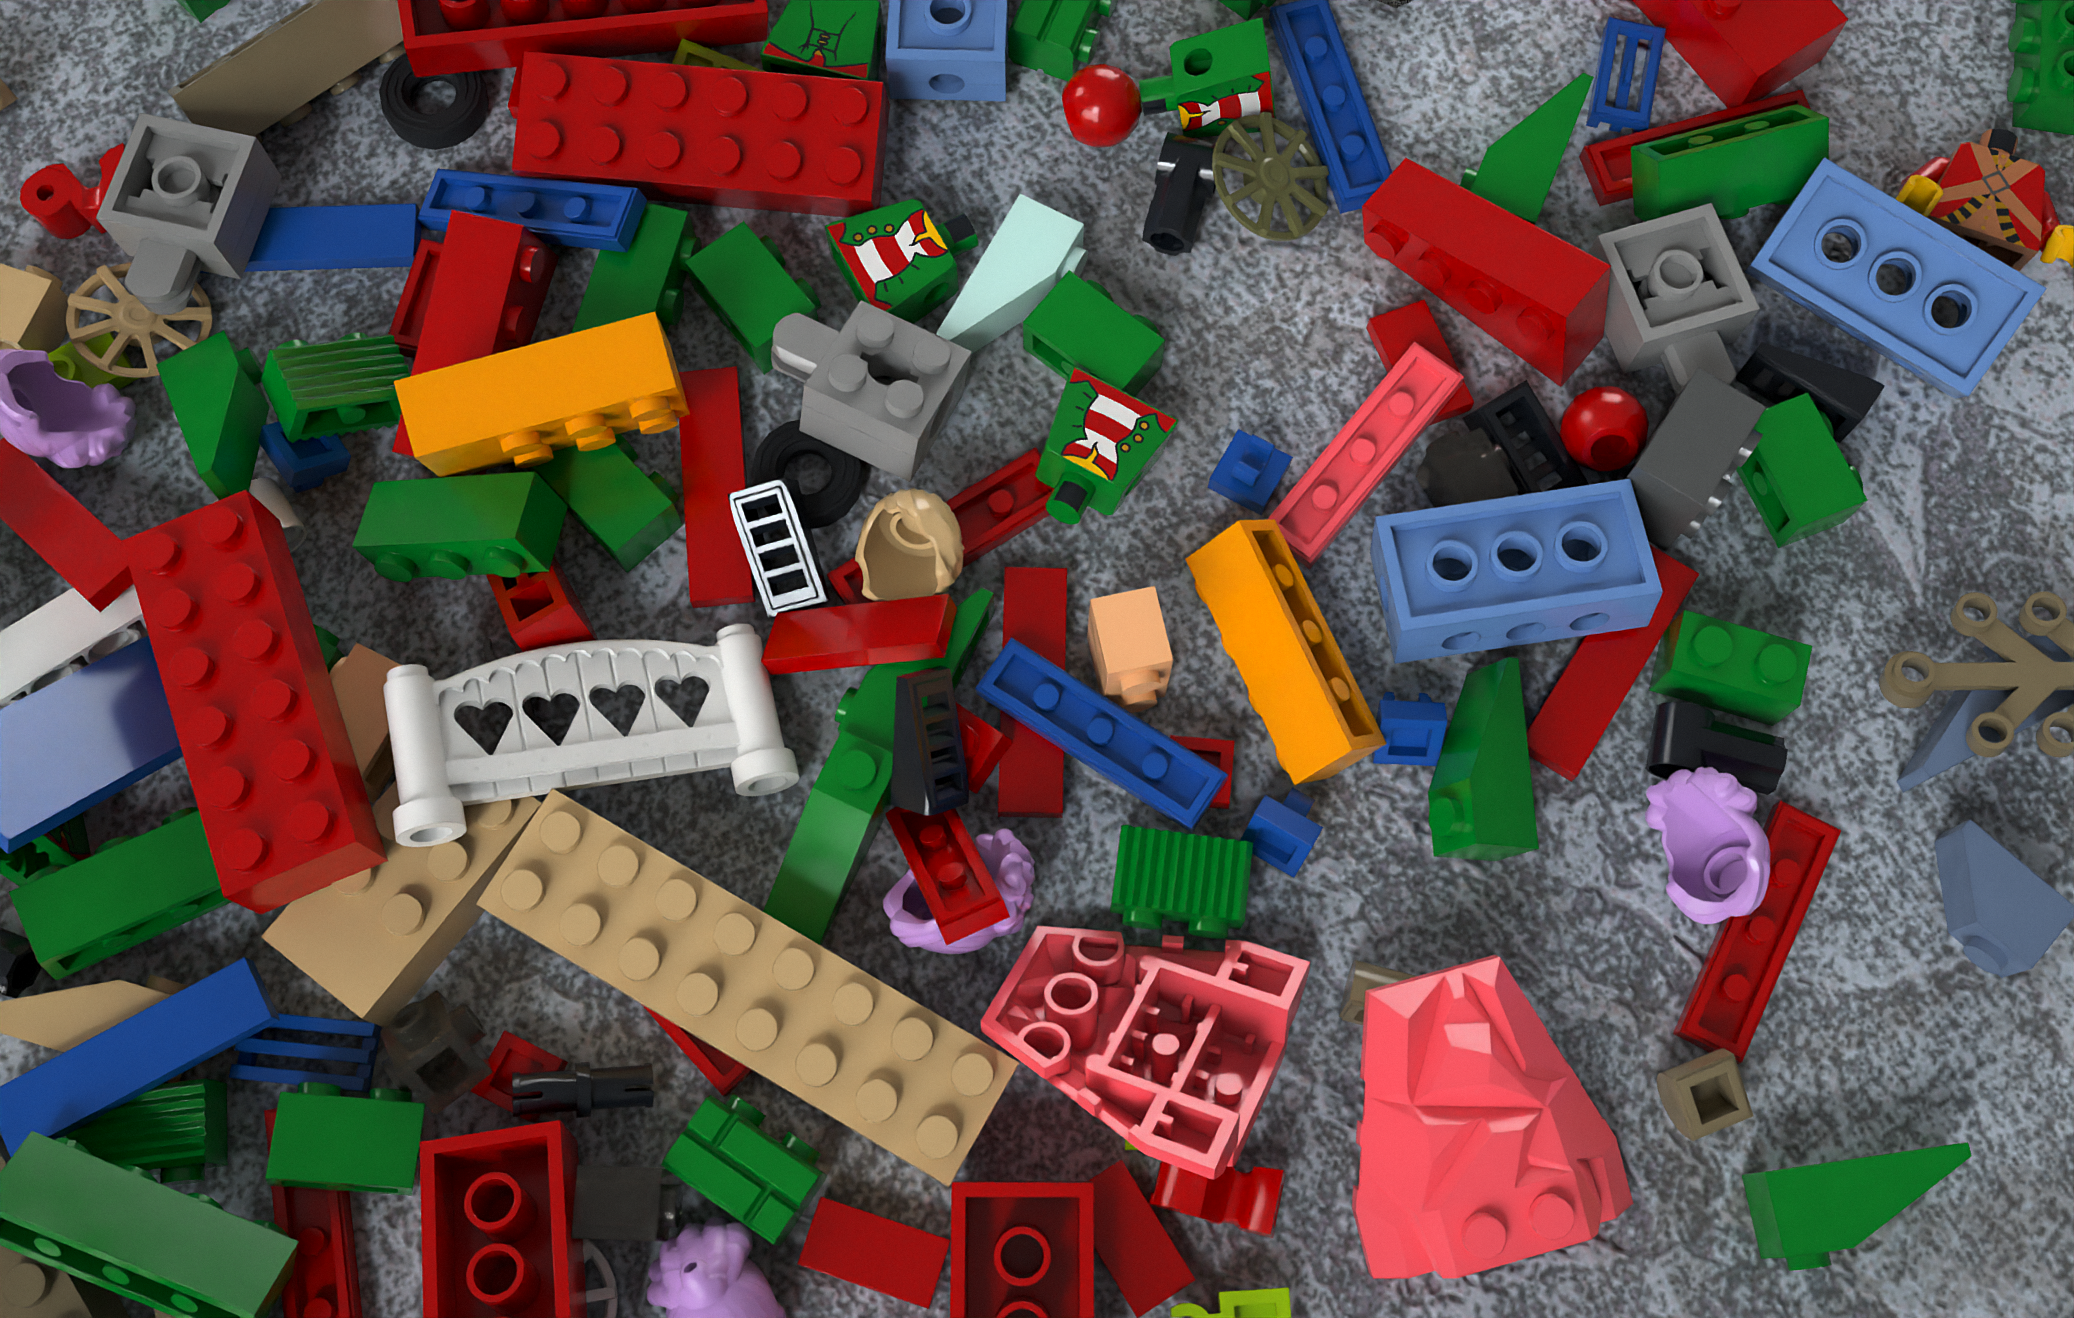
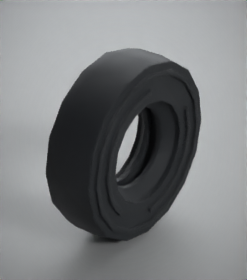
[379,53,489,150]
[751,420,864,529]

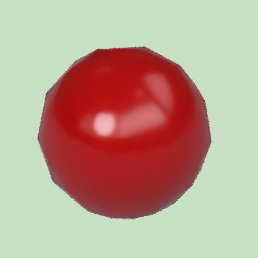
[1062,64,1142,148]
[1560,386,1649,472]

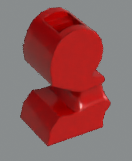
[20,143,126,239]
[1149,1161,1286,1238]

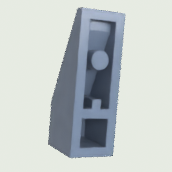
[1896,629,2074,793]

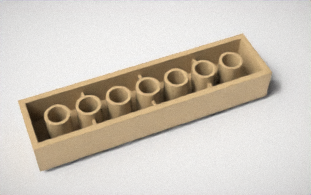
[476,788,1019,1188]

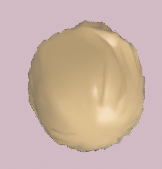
[855,488,965,602]

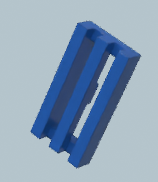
[1586,17,1666,134]
[229,1013,382,1093]

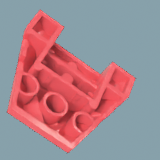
[981,926,1310,1180]
[1352,955,1633,1279]

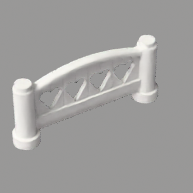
[383,624,800,847]

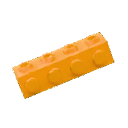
[1185,519,1387,785]

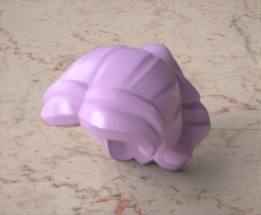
[0,349,137,469]
[1645,767,1771,924]
[883,829,1035,954]
[647,1216,786,1318]

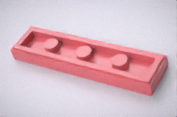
[1268,342,1464,569]

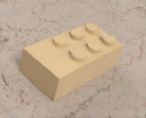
[261,780,542,1028]

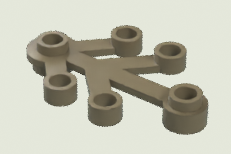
[1879,591,2074,758]

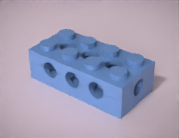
[885,0,1010,102]
[1745,157,2047,399]
[1370,479,1663,664]

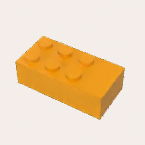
[394,312,690,478]

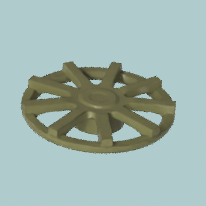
[1212,112,1329,241]

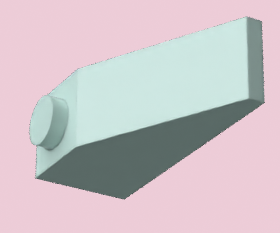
[936,194,1088,354]

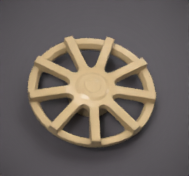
[66,262,213,378]

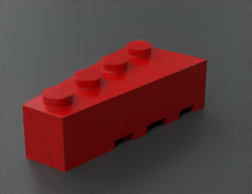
[1362,158,1611,387]
[392,210,559,475]

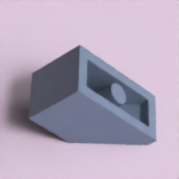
[1934,819,2074,978]

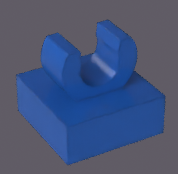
[258,421,351,493]
[1207,429,1293,516]
[1372,692,1448,766]
[1240,787,1323,878]

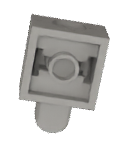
[96,113,282,315]
[1588,203,1760,396]
[771,300,972,482]

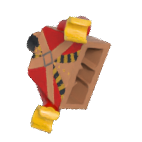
[1895,128,2074,271]

